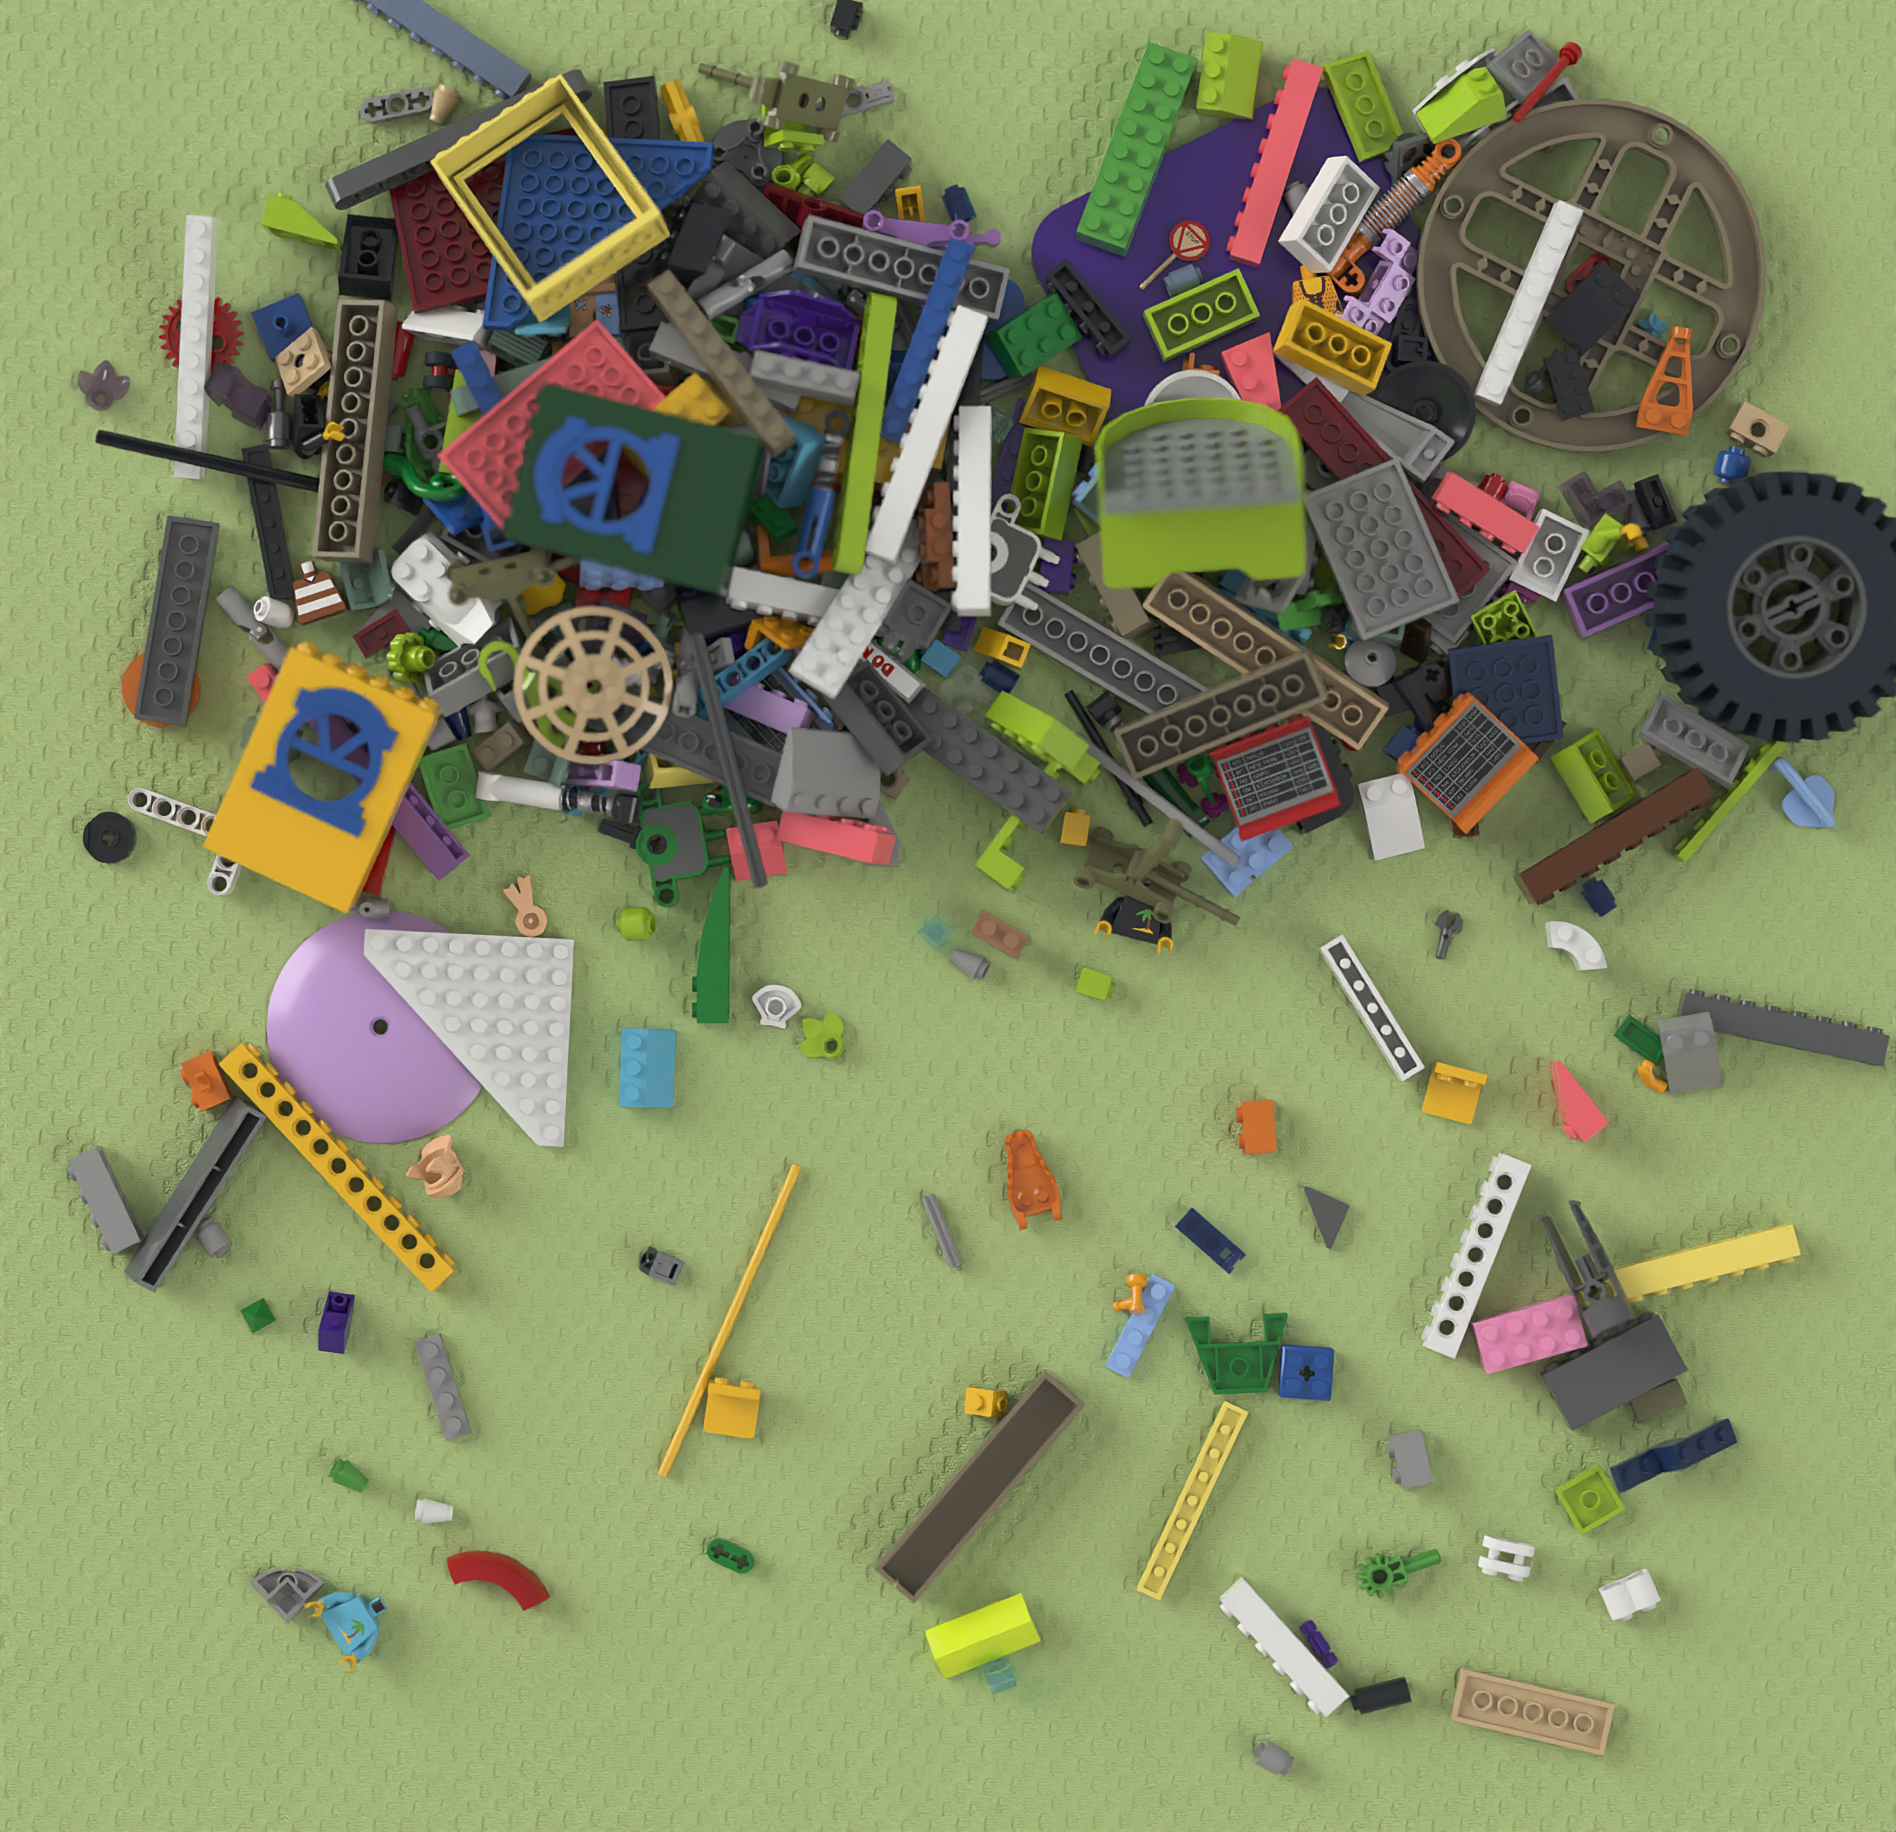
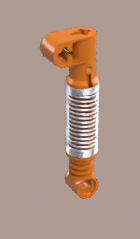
[1325,138,1463,297]

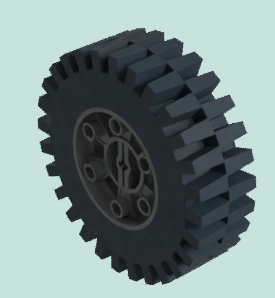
[1645,471,1896,743]

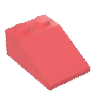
[1549,1060,1609,1142]

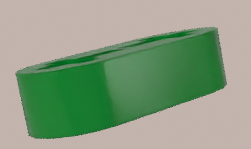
[707,1538,754,1574]

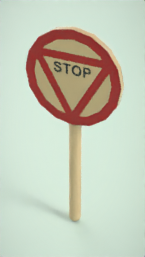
[1140,220,1210,290]

